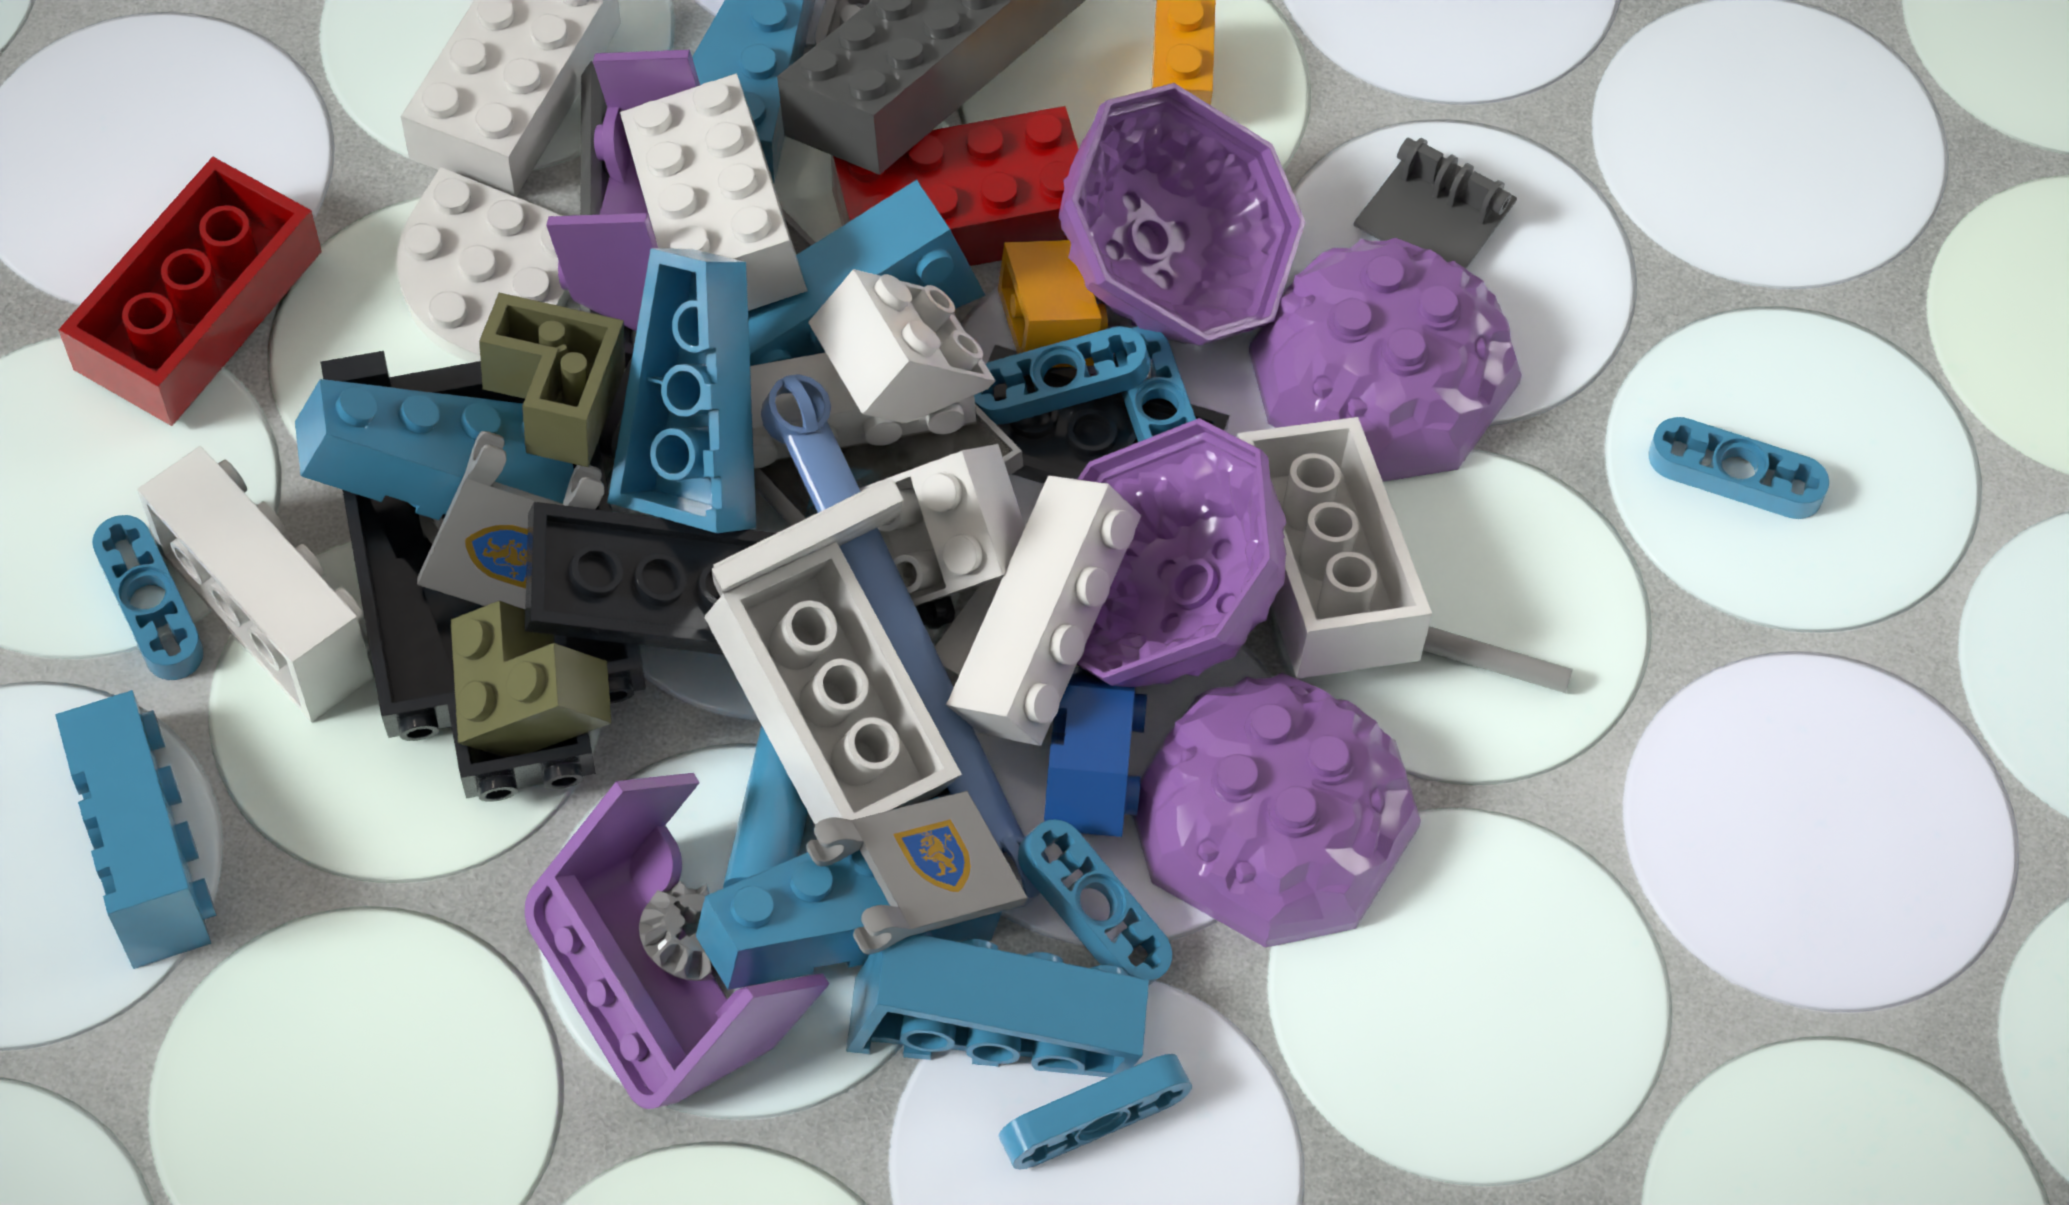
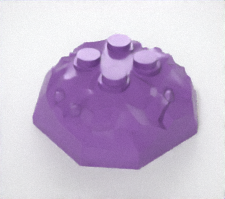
[1059,83,1306,346]
[1249,238,1522,482]
[1076,418,1286,687]
[1133,673,1421,948]

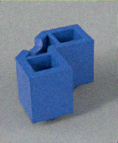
[1044,667,1147,837]

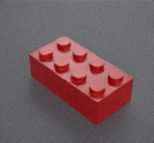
[831,106,1079,266]
[58,156,322,426]

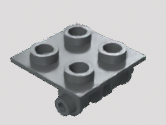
[1353,137,1517,269]

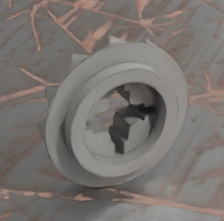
[639,881,720,981]

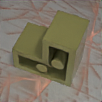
[479,292,625,467]
[451,600,612,758]

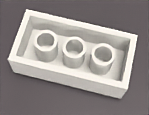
[400,0,621,197]
[620,73,807,311]
[1237,417,1433,679]
[137,445,374,723]
[704,542,962,825]

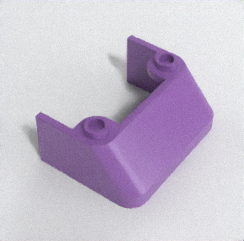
[546,49,700,331]
[525,773,830,1109]

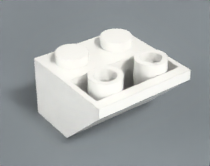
[808,269,995,424]
[859,444,1025,606]

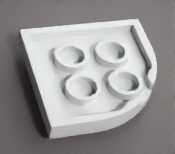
[397,167,571,363]

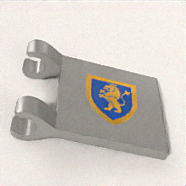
[417,431,604,609]
[806,791,1028,955]

